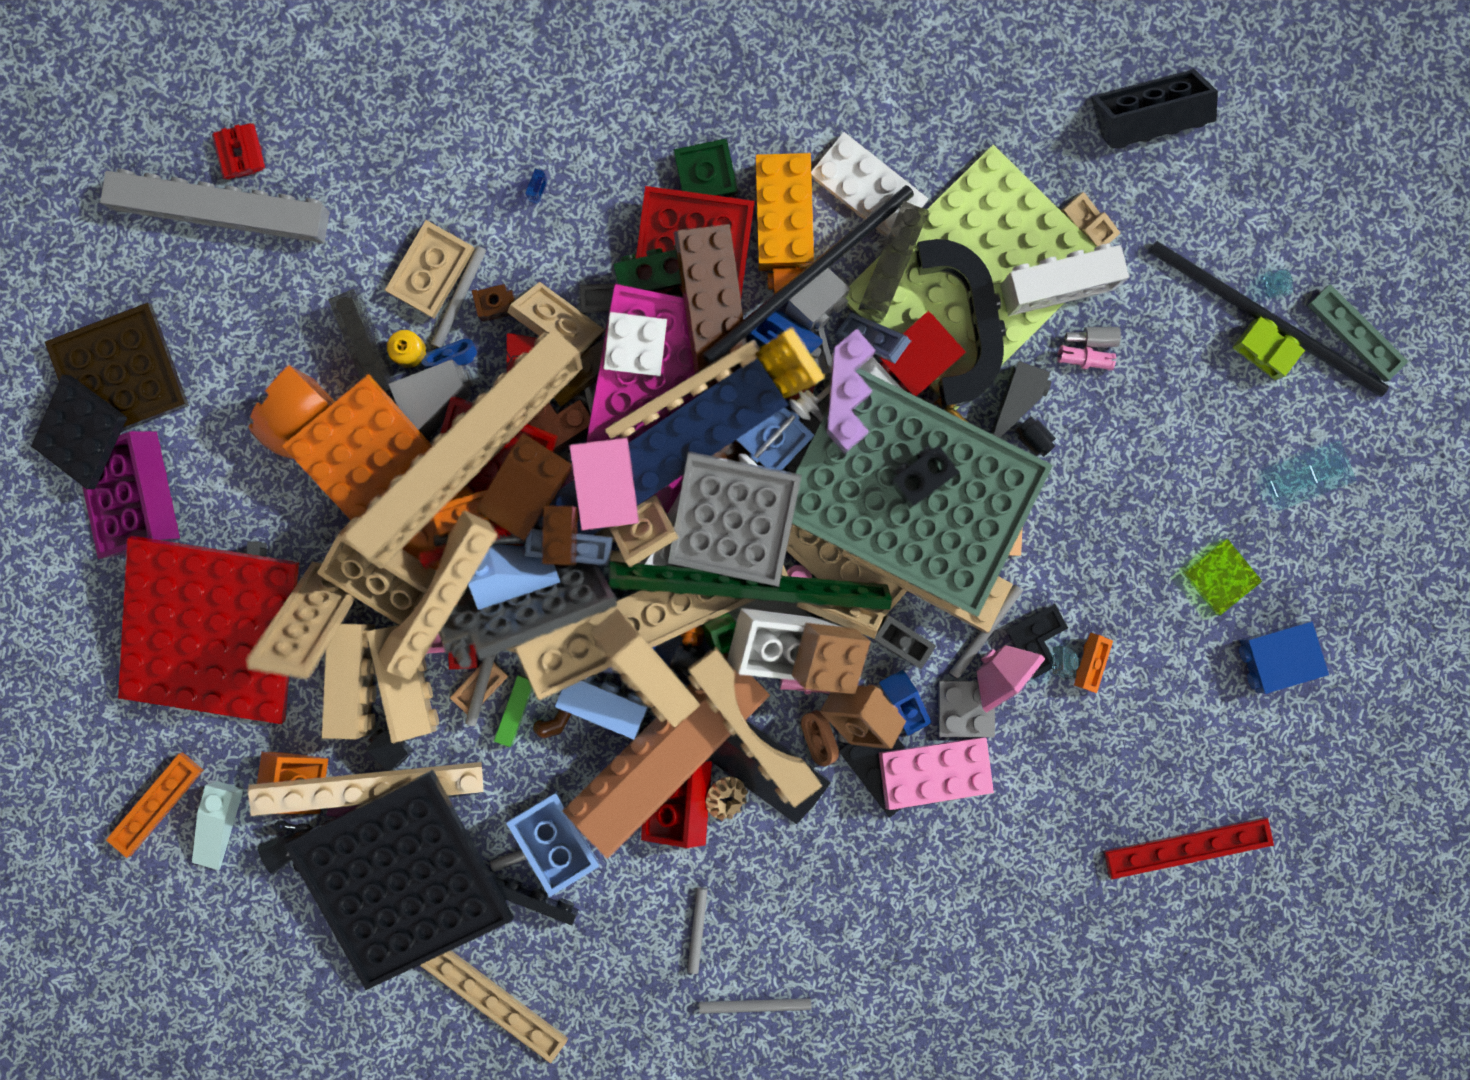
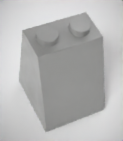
[389,359,473,440]

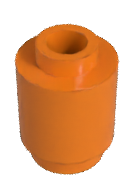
[768,267,804,294]

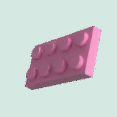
[879,737,994,810]

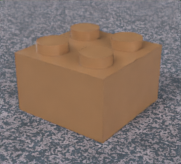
[791,623,870,694]
[820,685,906,749]

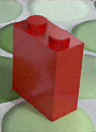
[879,310,966,397]

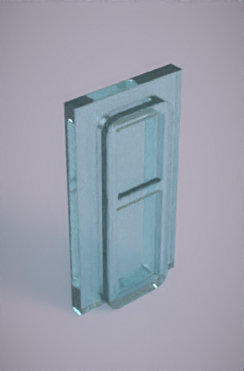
[1263,440,1357,510]

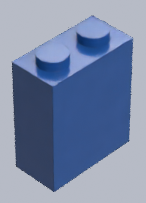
[1239,621,1329,694]

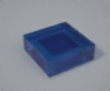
[525,168,548,204]

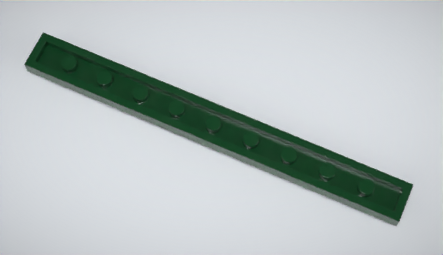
[609,562,892,610]

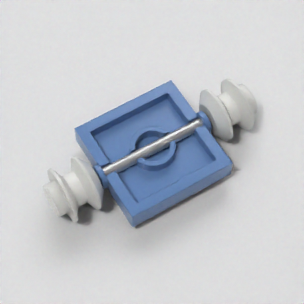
[736,390,820,471]

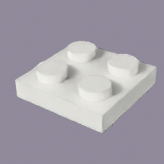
[604,312,667,376]

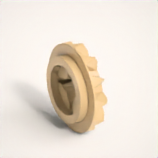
[706,777,748,821]

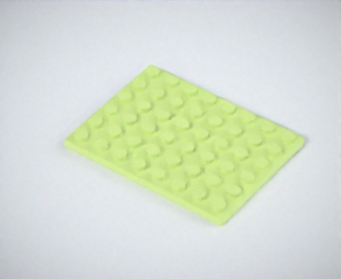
[846,145,1097,411]

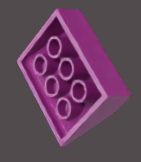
[82,431,180,559]

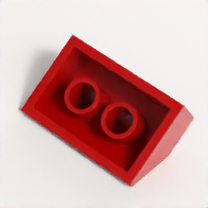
[641,760,712,848]

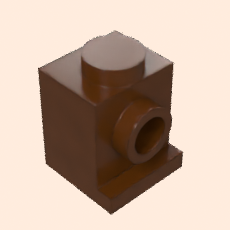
[472,284,516,322]

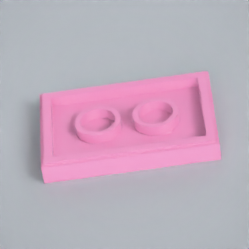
[570,438,639,530]

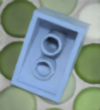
[468,544,560,610]

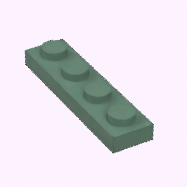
[1307,284,1409,382]

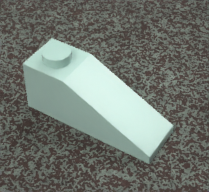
[192,781,244,870]

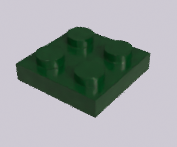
[674,138,738,197]

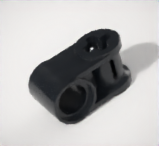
[669,644,706,676]

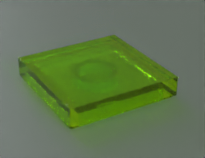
[1183,538,1262,616]

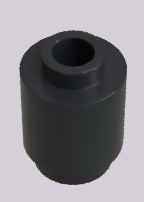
[1015,416,1056,457]

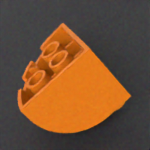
[248,365,335,459]

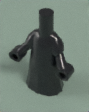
[258,820,330,874]

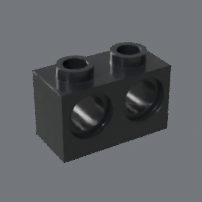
[890,445,960,509]

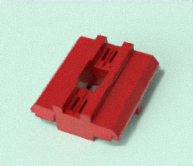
[212,123,266,180]

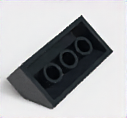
[1091,69,1218,149]
[708,719,831,824]

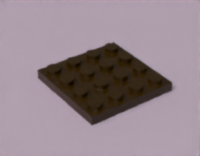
[45,302,189,431]

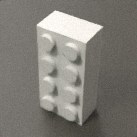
[1000,243,1130,316]
[727,608,847,680]

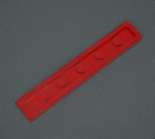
[1104,817,1274,880]

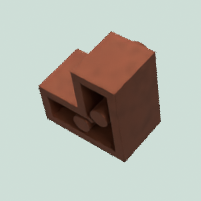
[529,400,591,454]

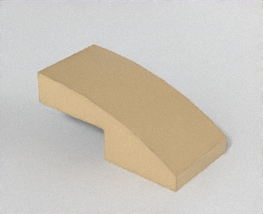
[1060,192,1120,246]

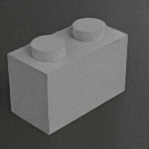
[785,268,850,332]

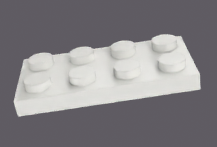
[811,132,928,242]

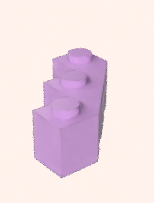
[826,329,876,454]

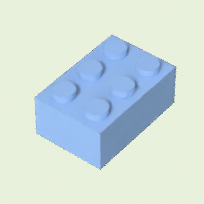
[555,675,649,739]
[506,791,599,897]

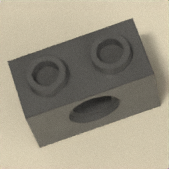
[871,615,936,670]

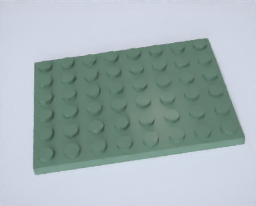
[792,368,1053,617]

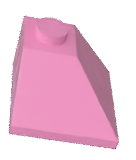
[977,645,1045,713]

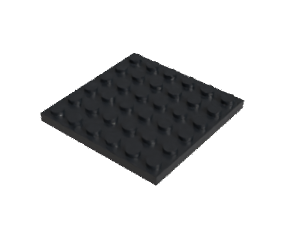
[284,770,514,990]

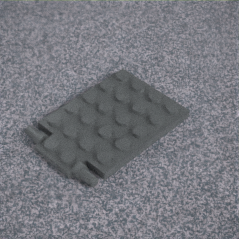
[439,562,618,668]

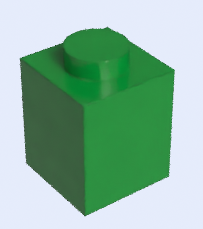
[702,613,737,654]

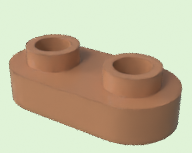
[801,710,839,767]

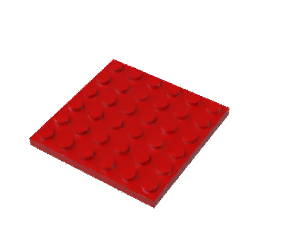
[118,536,299,724]

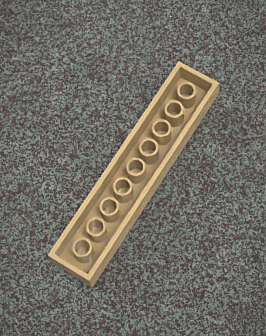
[343,328,583,569]

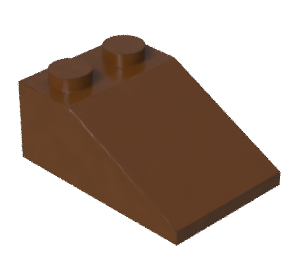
[476,434,572,542]

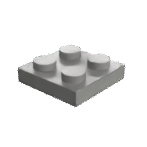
[938,681,995,737]

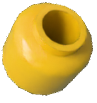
[387,330,426,368]

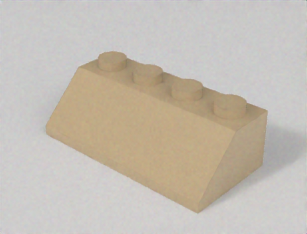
[367,625,439,743]

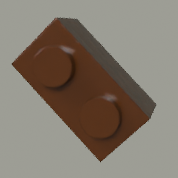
[542,506,578,565]

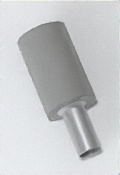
[1065,327,1121,347]

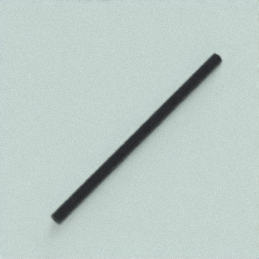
[702,185,914,365]
[1149,240,1389,397]

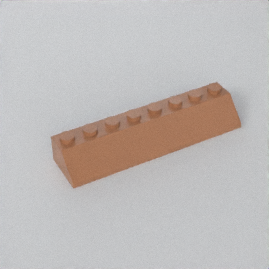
[562,653,770,859]

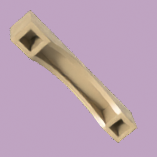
[378,510,498,680]
[688,647,822,807]

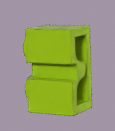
[1232,317,1305,381]

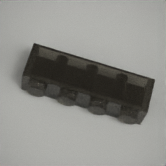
[858,200,929,320]
[328,289,397,400]

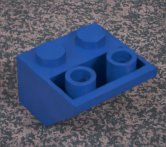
[746,311,823,354]

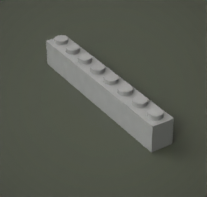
[100,169,330,243]

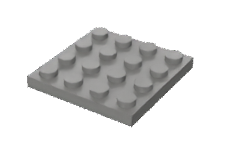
[668,452,802,587]

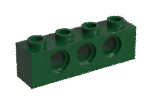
[614,245,681,292]

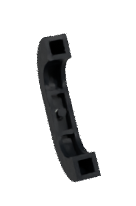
[915,239,1006,409]

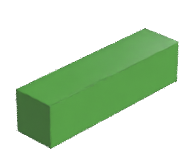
[494,675,533,747]

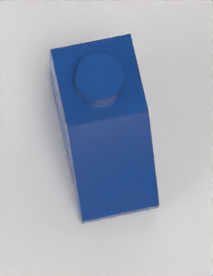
[879,669,932,736]

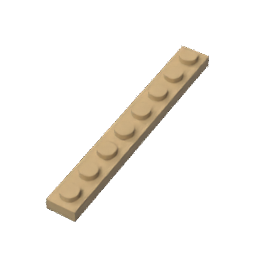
[248,762,483,816]

